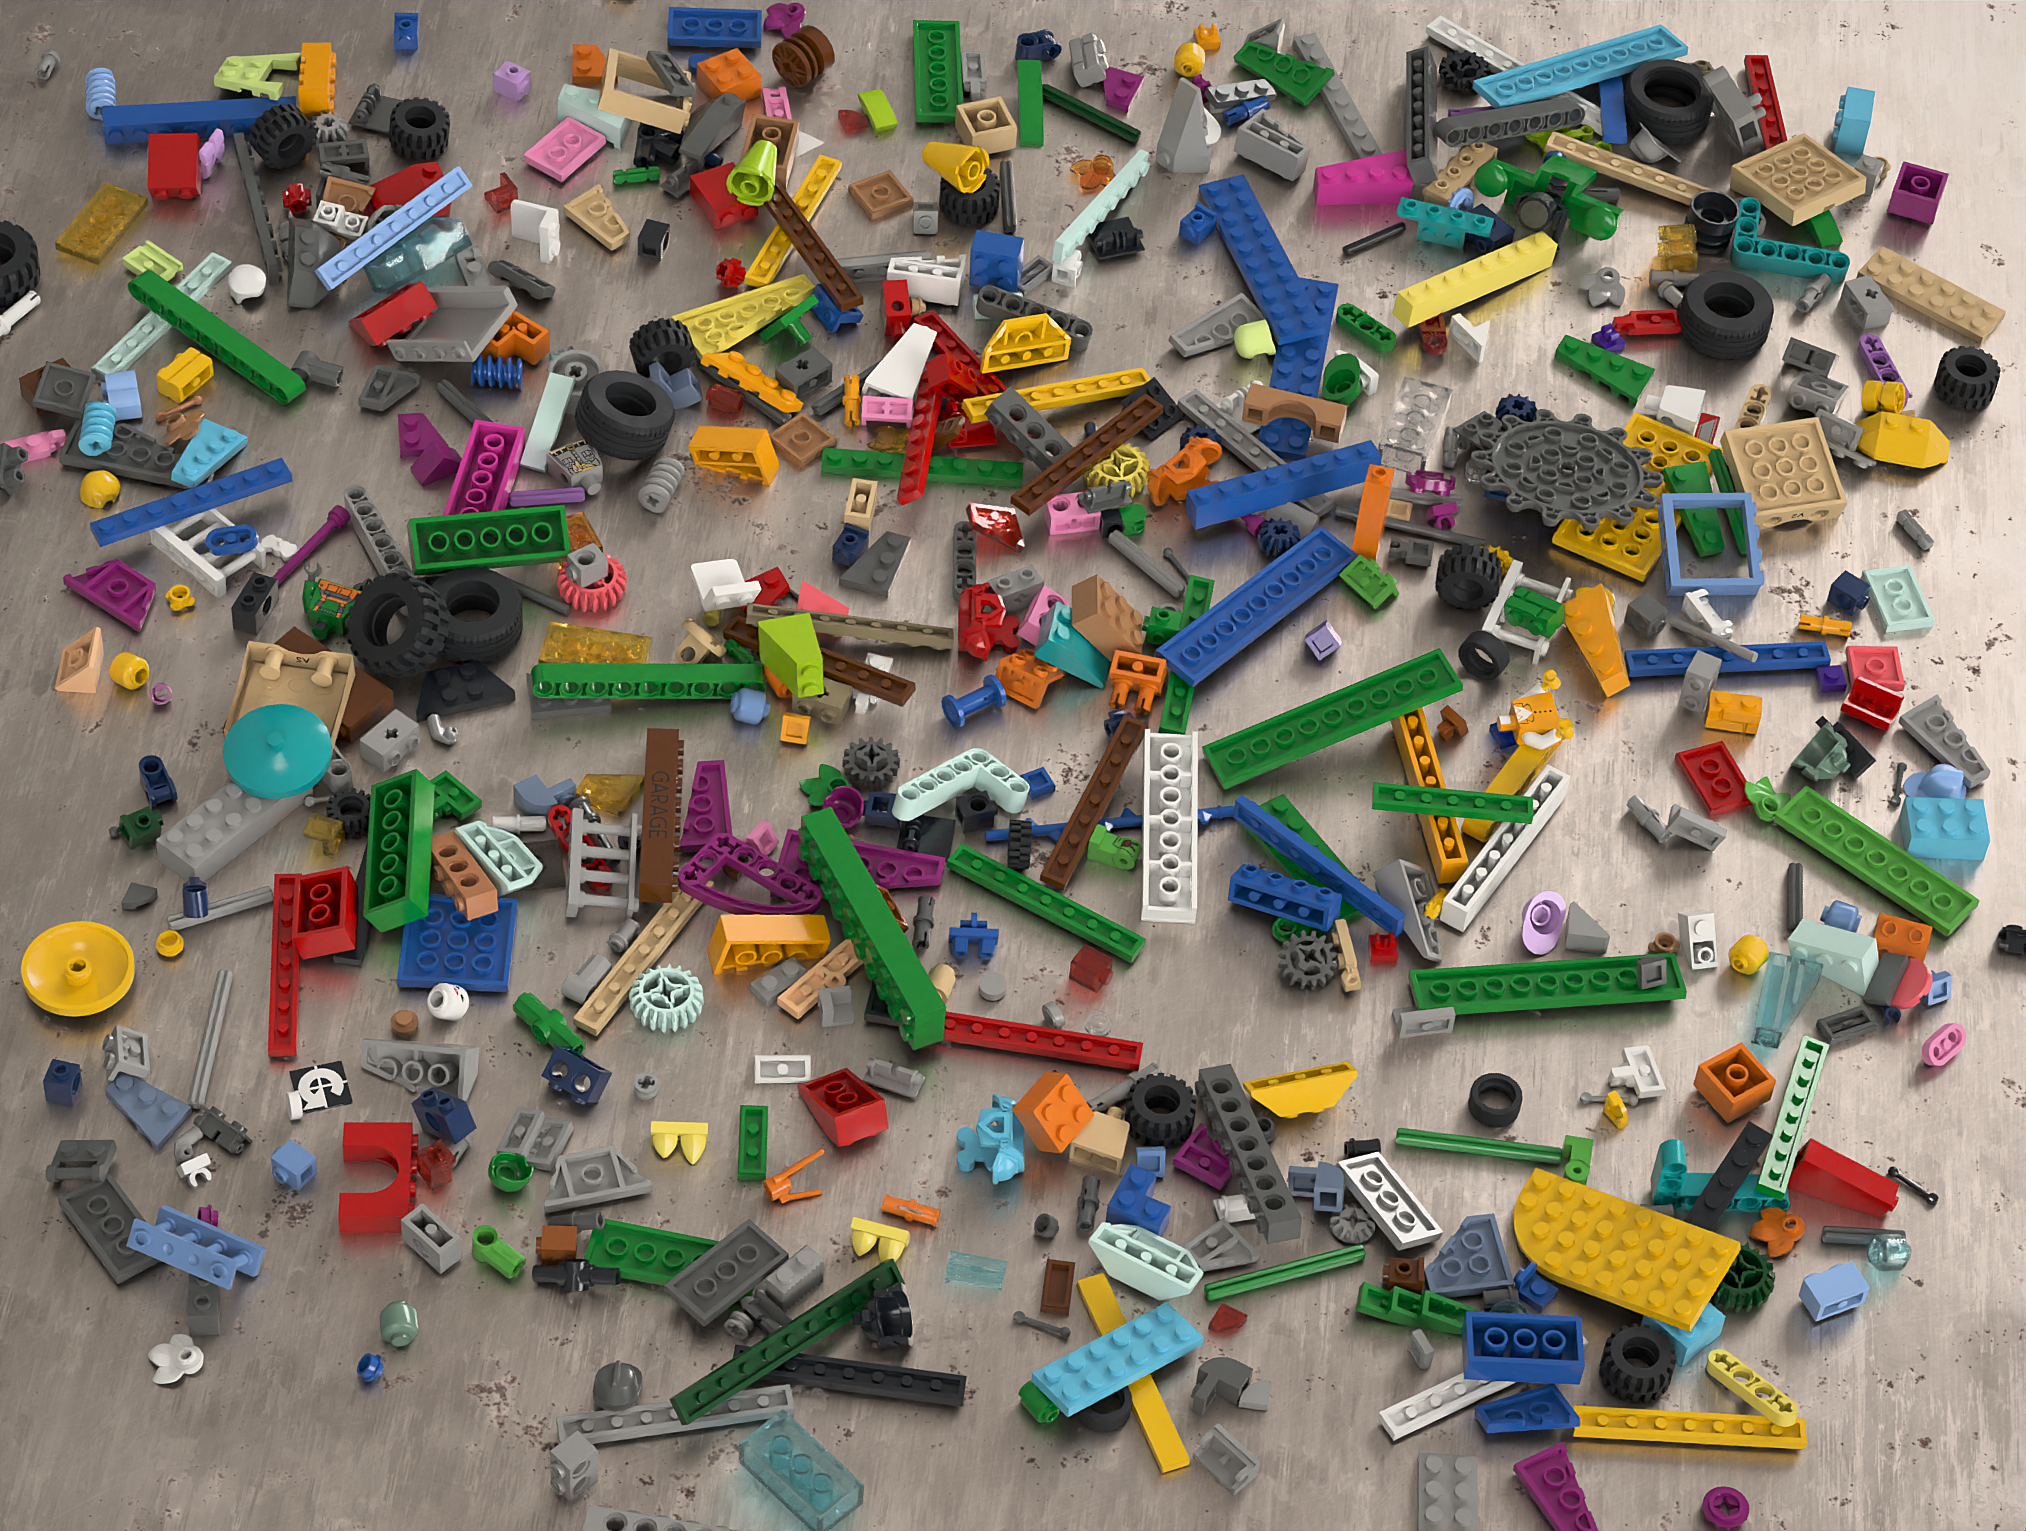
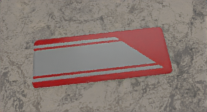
[1694,413,1720,444]

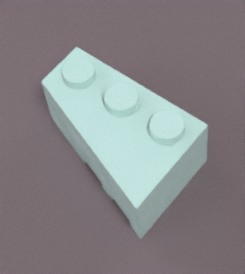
[558,84,632,150]
[1788,919,1879,997]

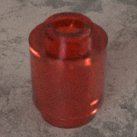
[706,383,745,414]

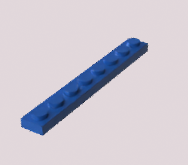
[90,458,293,547]
[1624,641,1831,677]
[1233,794,1405,938]

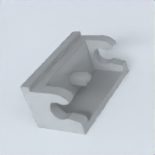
[1193,1423,1260,1495]

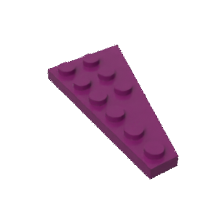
[770,829,946,897]

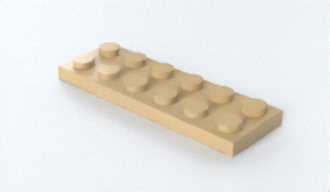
[1856,246,2006,344]

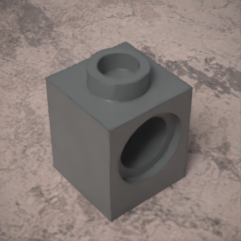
[1624,592,1668,639]

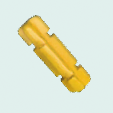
[1423,888,1450,919]

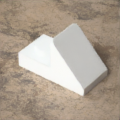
[1449,313,1490,363]

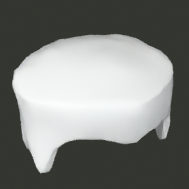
[228,264,266,304]

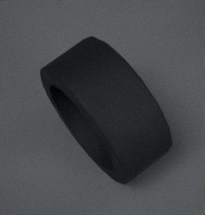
[1458,631,1510,681]
[1468,1073,1523,1127]
[1076,1386,1132,1433]

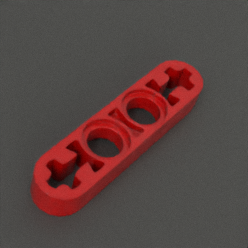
[548,805,613,894]

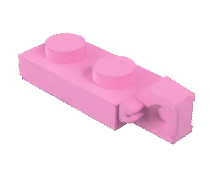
[0,429,67,464]

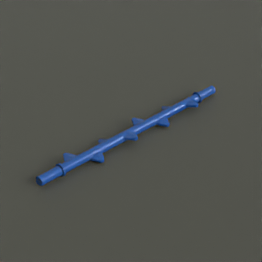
[985,805,1235,842]

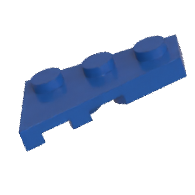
[1475,1384,1580,1433]

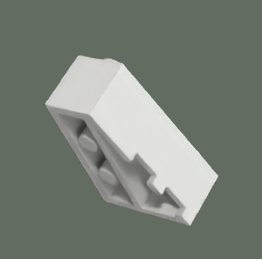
[887,254,967,306]

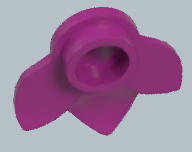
[763,3,806,39]

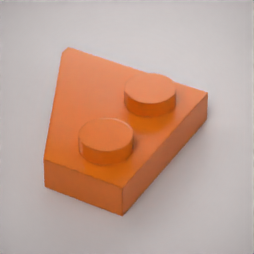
[572,44,618,84]

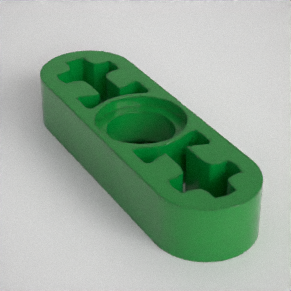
[1336,304,1396,353]

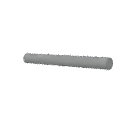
[1670,617,1758,662]

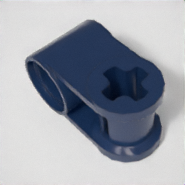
[1015,29,1062,61]
[139,755,178,808]

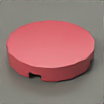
[1890,958,1933,1009]

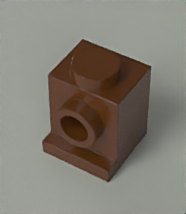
[1382,1257,1424,1295]

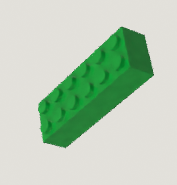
[407,505,571,576]
[363,769,435,933]

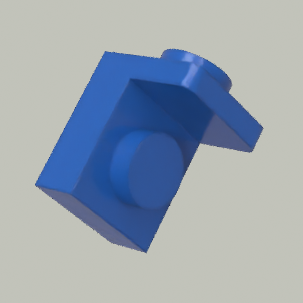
[1513,1262,1558,1313]

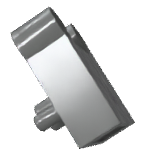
[1702,65,1766,156]

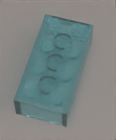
[739,1409,864,1531]

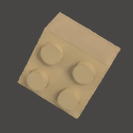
[955,96,1017,154]

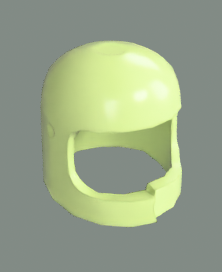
[1234,319,1276,359]

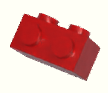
[925,353,978,404]

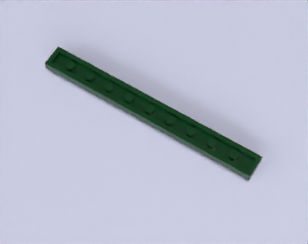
[669,1258,905,1425]

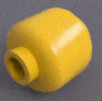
[1174,42,1205,77]
[109,652,149,690]
[1728,934,1769,975]

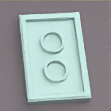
[1861,565,1935,633]

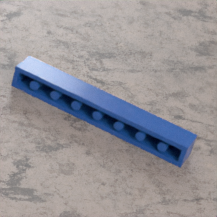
[102,96,296,144]
[1186,440,1382,529]

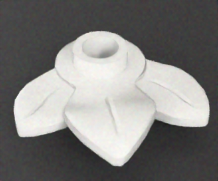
[148,1334,203,1384]

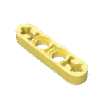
[1706,1349,1798,1427]

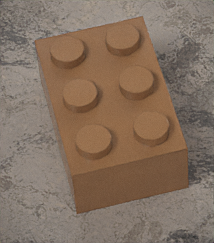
[740,114,799,190]
[1072,574,1143,663]

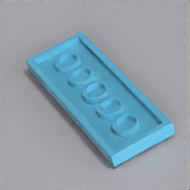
[1031,1302,1204,1417]

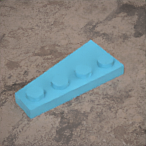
[171,418,248,488]

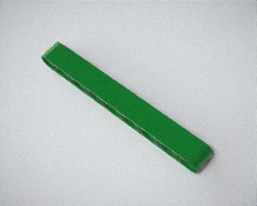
[127,269,306,405]
[531,663,766,699]

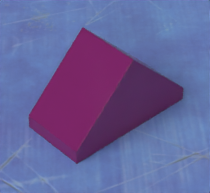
[410,441,462,487]

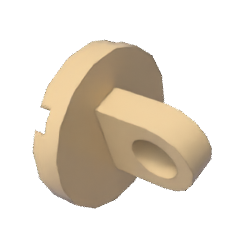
[675,617,727,664]

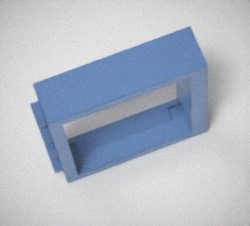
[1657,493,1764,596]

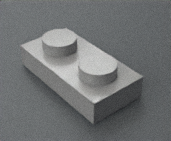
[750,956,808,1007]

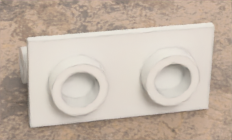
[1213,1194,1255,1223]

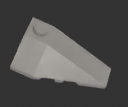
[1156,77,1212,173]
[1373,859,1443,962]
[361,1038,479,1101]

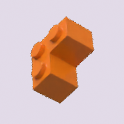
[480,310,550,365]

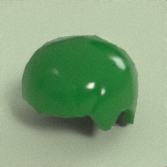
[488,1152,534,1192]

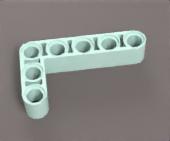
[892,748,1030,821]

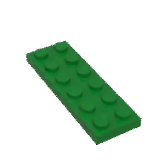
[913,20,963,123]
[1241,794,1362,930]
[584,1219,756,1302]

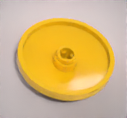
[21,921,135,1017]

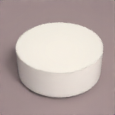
[286,1091,303,1120]

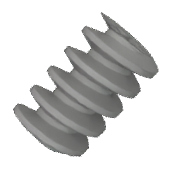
[638,457,685,513]

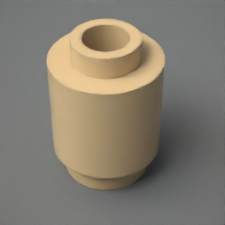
[928,964,956,1004]

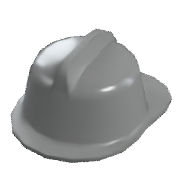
[1629,122,1681,163]

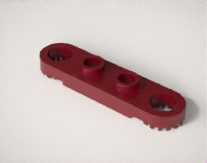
[1418,313,1448,355]

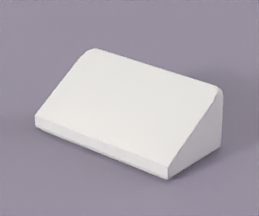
[754,1055,811,1084]

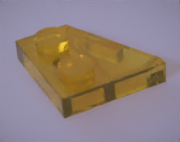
[576,774,645,818]

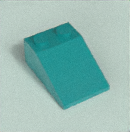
[1034,601,1110,689]

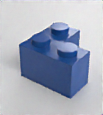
[1105,1164,1171,1237]

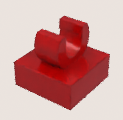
[1368,933,1398,963]

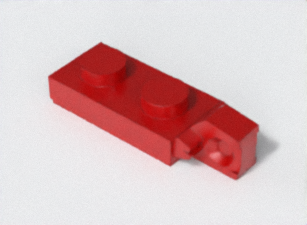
[1612,309,1682,335]

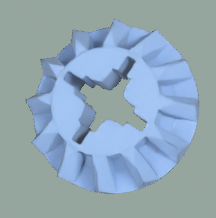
[1447,187,1474,212]

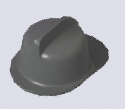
[593,1360,642,1412]

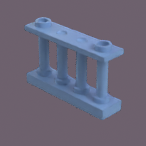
[126,1205,266,1290]

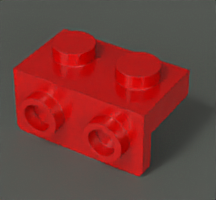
[1840,676,1904,731]

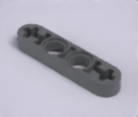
[952,521,977,602]

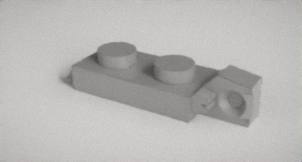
[961,51,987,102]

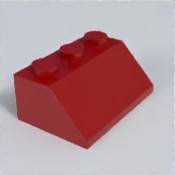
[348,281,438,347]

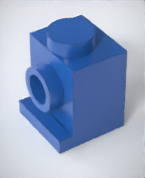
[394,13,419,50]
[1179,202,1217,246]

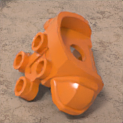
[1147,436,1222,506]

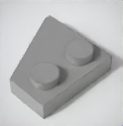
[1182,1218,1260,1271]

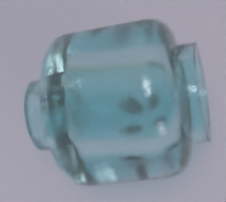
[1867,1234,1911,1271]

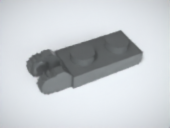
[487,260,556,300]

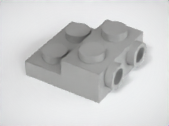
[1785,369,1849,415]

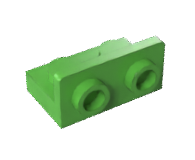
[1339,554,1400,609]

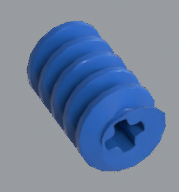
[471,354,524,390]

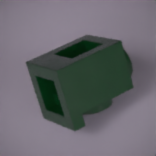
[119,806,164,849]

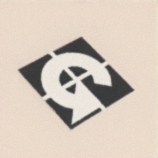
[289,1060,353,1113]

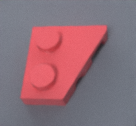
[796,581,849,615]

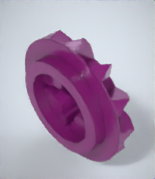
[1702,1486,1750,1531]

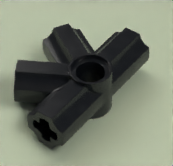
[633,122,684,169]

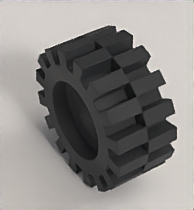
[326,788,371,839]
[1007,820,1032,869]

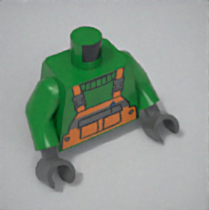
[302,561,372,639]

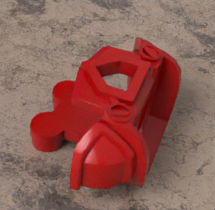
[958,582,1020,661]

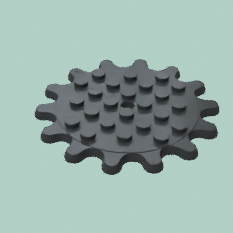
[1471,409,1664,531]

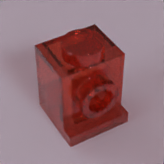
[416,1139,456,1191]

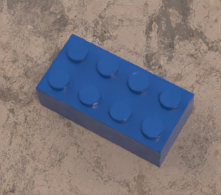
[1461,1311,1585,1385]

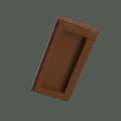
[1040,1259,1075,1316]

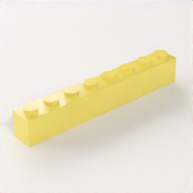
[1392,231,1558,328]

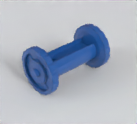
[941,674,1007,728]

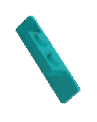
[1396,197,1494,249]

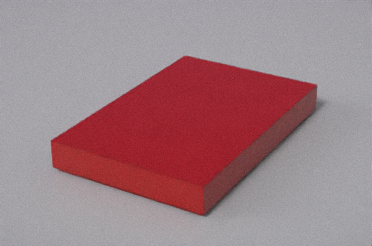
[1675,741,1753,817]

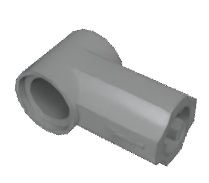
[561,953,612,1005]

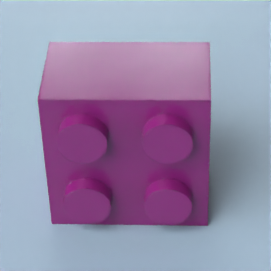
[1887,161,1949,224]

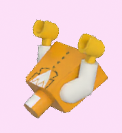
[1497,669,1574,750]

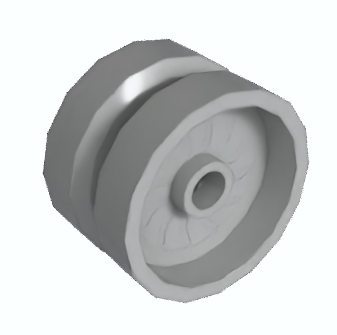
[548,350,603,415]

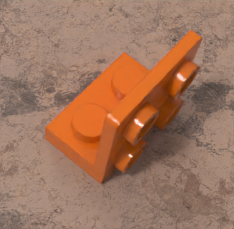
[995,649,1066,709]
[1873,913,1933,962]

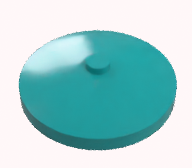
[223,704,332,799]

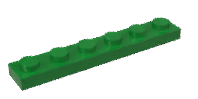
[1372,782,1533,824]

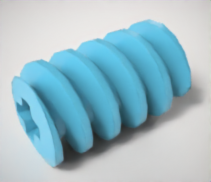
[78,401,117,456]

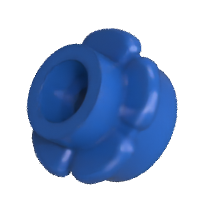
[357,1353,384,1382]

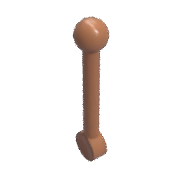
[155,395,202,422]

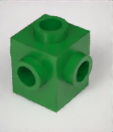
[1142,606,1182,646]

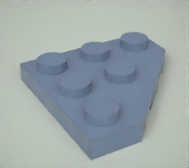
[1424,1213,1514,1298]

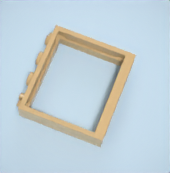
[597,48,694,134]

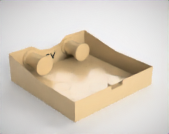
[1730,133,1867,226]
[1720,417,1847,529]
[224,641,355,752]

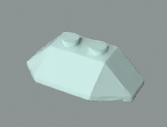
[455,820,543,897]
[1089,1222,1203,1301]

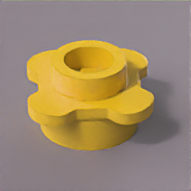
[165,585,195,611]

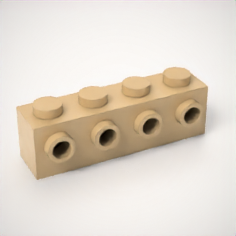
[1422,142,1498,207]

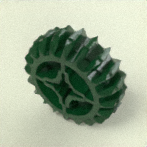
[1711,1240,1776,1313]

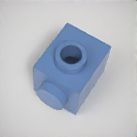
[271,1140,317,1192]

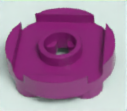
[1405,470,1456,496]

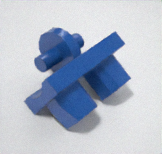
[948,912,999,957]

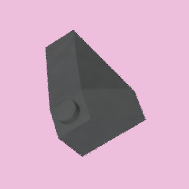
[679,93,746,160]

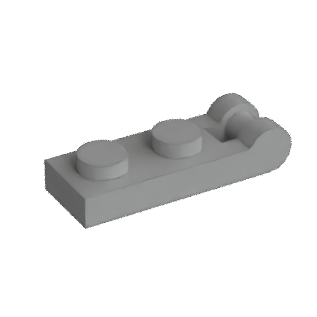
[454,246,494,286]

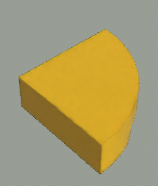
[1603,1090,1628,1129]

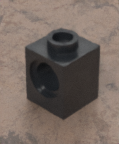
[638,219,670,261]
[955,790,998,834]

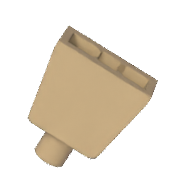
[1069,1107,1130,1175]

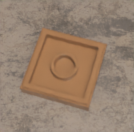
[848,170,914,220]
[769,412,837,469]

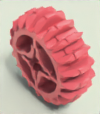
[557,553,627,613]

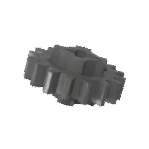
[842,737,900,789]
[1278,930,1338,990]

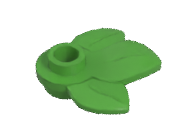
[1744,776,1791,822]

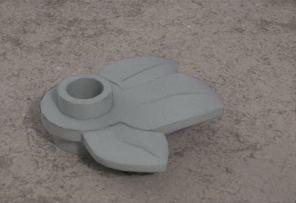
[1578,267,1625,307]

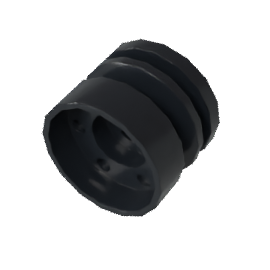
[1681,190,1740,254]

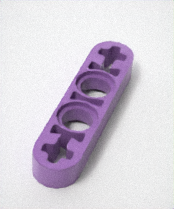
[1858,334,1909,408]

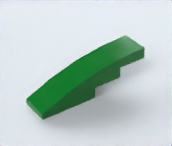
[1017,60,1044,145]
[1803,210,1843,249]
[1356,1282,1477,1334]

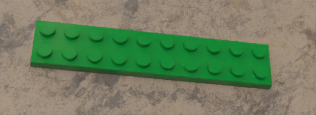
[1202,648,1463,790]
[1408,953,1687,1015]

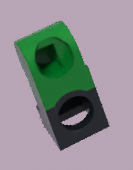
[1099,504,1147,538]

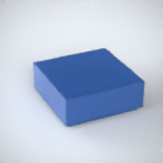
[1020,767,1056,799]

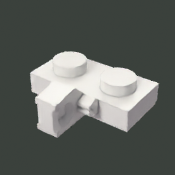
[1608,1045,1666,1099]

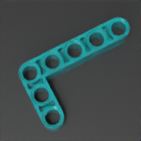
[1730,197,1850,283]
[1650,1139,1790,1212]

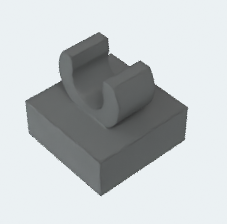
[1637,955,1667,989]

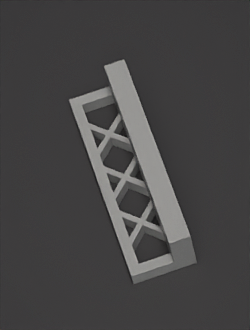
[836,250,932,283]

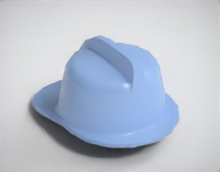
[1904,764,1966,799]

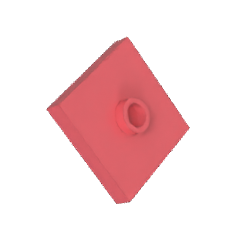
[1845,646,1905,691]

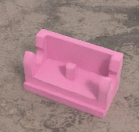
[861,396,913,429]

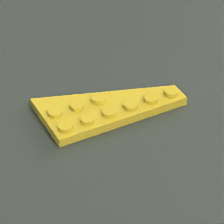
[671,274,815,360]

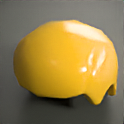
[79,470,121,509]

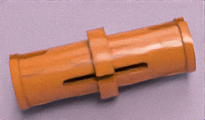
[881,1194,941,1227]

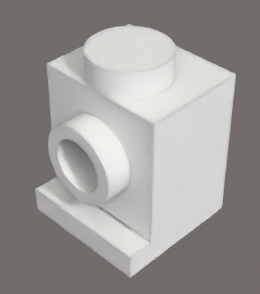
[1051,249,1083,288]

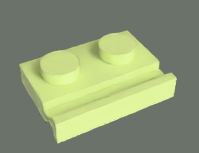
[122,240,183,282]

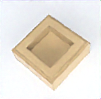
[1387,499,1413,522]

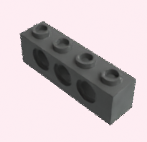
[984,386,1074,472]

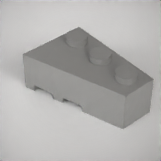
[1233,109,1310,181]

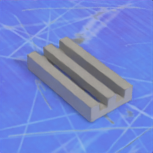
[1017,255,1053,296]

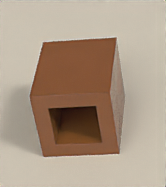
[536,1225,577,1266]

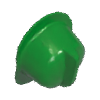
[1322,353,1361,408]

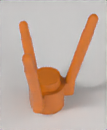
[763,1149,824,1204]

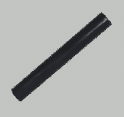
[1342,222,1406,256]

